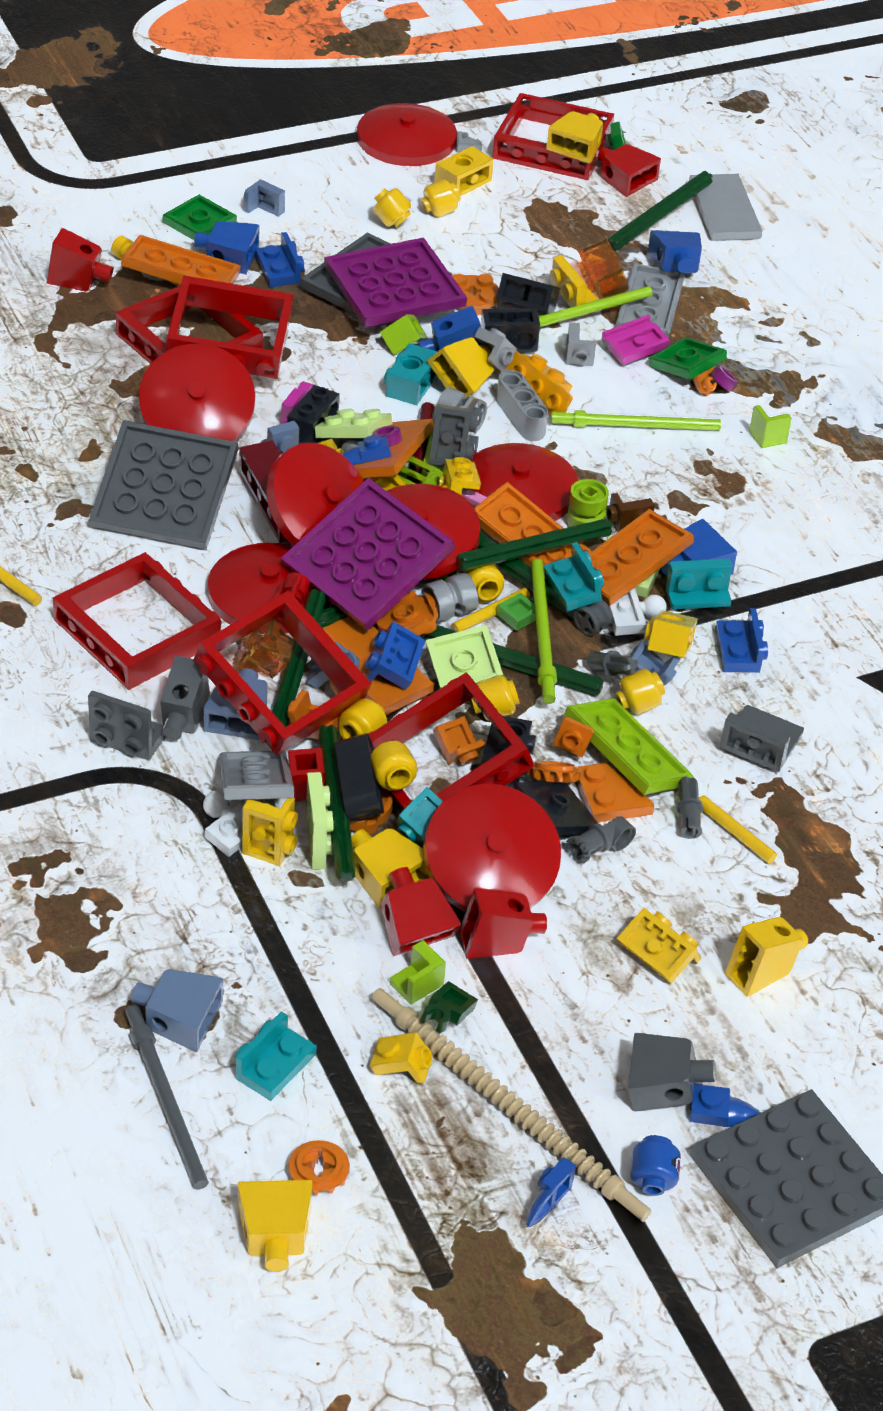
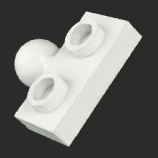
[609,588,667,636]
[203,791,265,857]

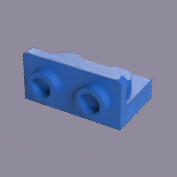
[255,232,304,288]
[715,608,768,673]
[364,621,425,690]

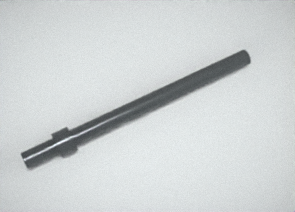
[125,1005,209,1189]

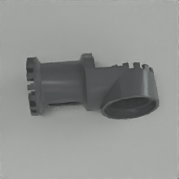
[566,816,636,864]

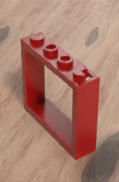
[492,93,615,180]
[166,275,294,379]
[115,285,264,364]
[53,552,222,690]
[193,590,372,756]
[368,672,535,811]

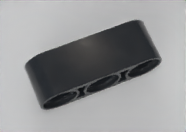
[335,733,384,822]

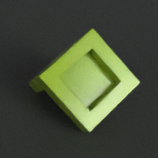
[380,314,428,355]
[749,405,792,448]
[390,940,446,1005]

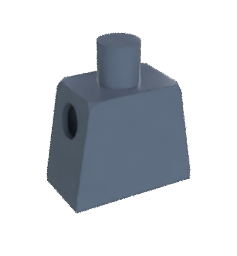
[204,668,268,740]
[131,969,223,1052]

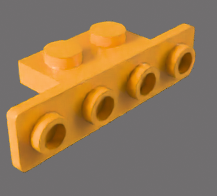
[494,351,573,415]

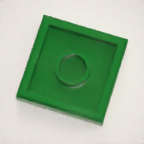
[162,194,237,240]
[648,337,727,380]

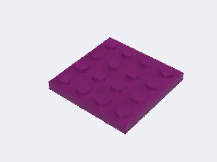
[324,237,467,327]
[281,478,456,630]

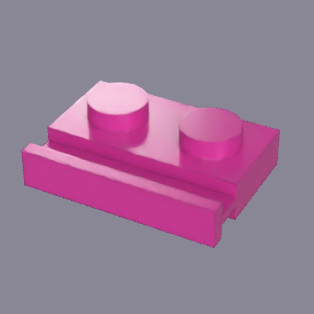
[601,315,670,365]

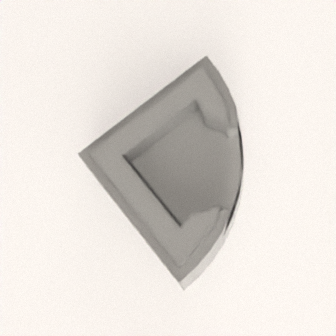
[456,131,482,152]

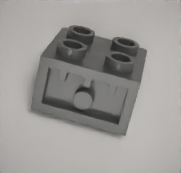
[429,398,483,466]
[88,690,166,761]
[720,705,804,772]

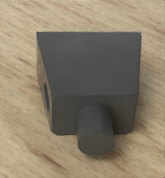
[160,655,210,740]
[628,1033,716,1111]

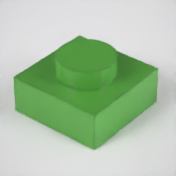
[497,593,536,631]

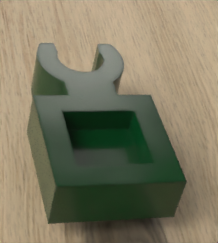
[420,981,478,1033]

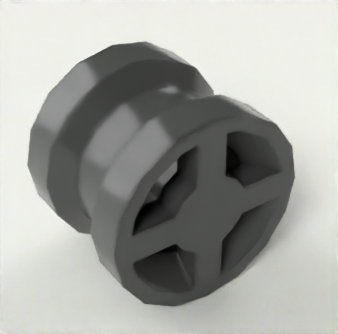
[574,600,613,637]

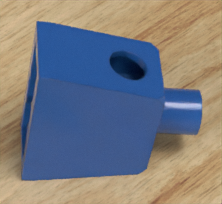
[194,221,260,275]
[647,230,702,273]
[418,306,482,352]
[661,518,737,576]

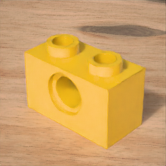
[435,146,494,196]
[644,610,698,658]

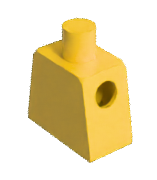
[546,111,603,164]
[426,337,494,398]
[351,829,430,909]
[724,917,808,997]
[238,1180,313,1272]

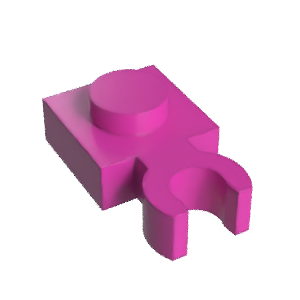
[281,381,314,424]

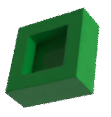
[607,121,626,149]

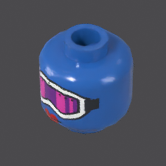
[630,1135,681,1196]

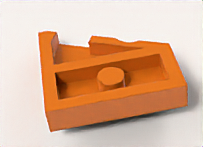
[575,763,655,823]

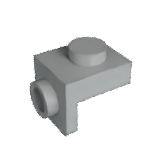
[561,323,596,366]
[474,327,517,372]

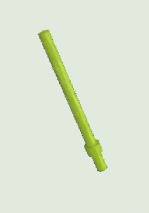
[538,286,653,327]
[551,410,721,431]
[531,559,557,704]

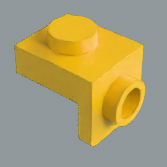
[370,1032,432,1083]

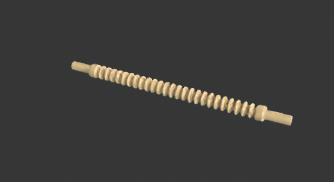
[371,988,652,1222]

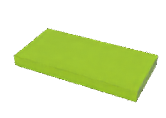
[564,698,694,795]

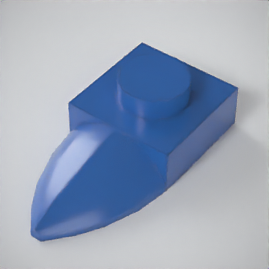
[342,435,391,465]
[689,1083,762,1127]
[526,1157,576,1227]

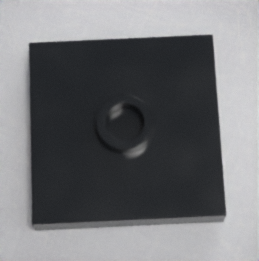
[513,782,598,836]

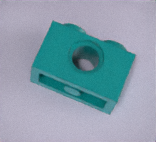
[383,343,437,406]

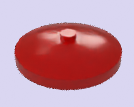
[357,103,457,166]
[139,344,255,442]
[267,442,364,546]
[462,443,578,521]
[387,484,480,580]
[208,543,330,635]
[423,784,561,912]

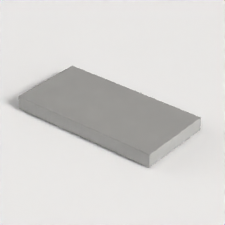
[689,173,763,241]
[615,263,685,338]
[220,751,294,800]

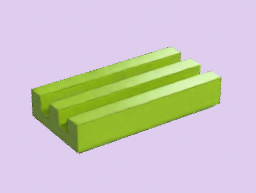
[397,456,444,485]

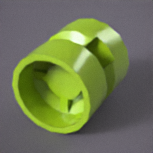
[567,479,609,527]

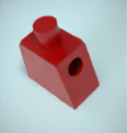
[597,144,661,197]
[47,228,114,292]
[381,867,461,957]
[459,888,547,959]

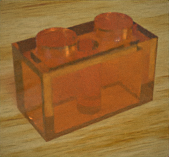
[577,239,629,299]

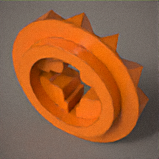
[528,761,581,783]
[288,1140,350,1196]

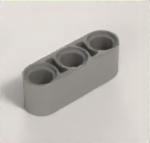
[497,370,548,441]

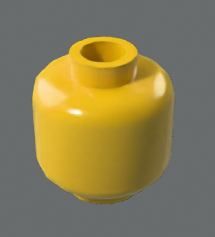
[420,179,461,218]
[373,188,411,228]
[461,564,505,603]
[615,668,666,715]
[471,675,520,721]
[339,699,387,739]
[371,741,418,791]

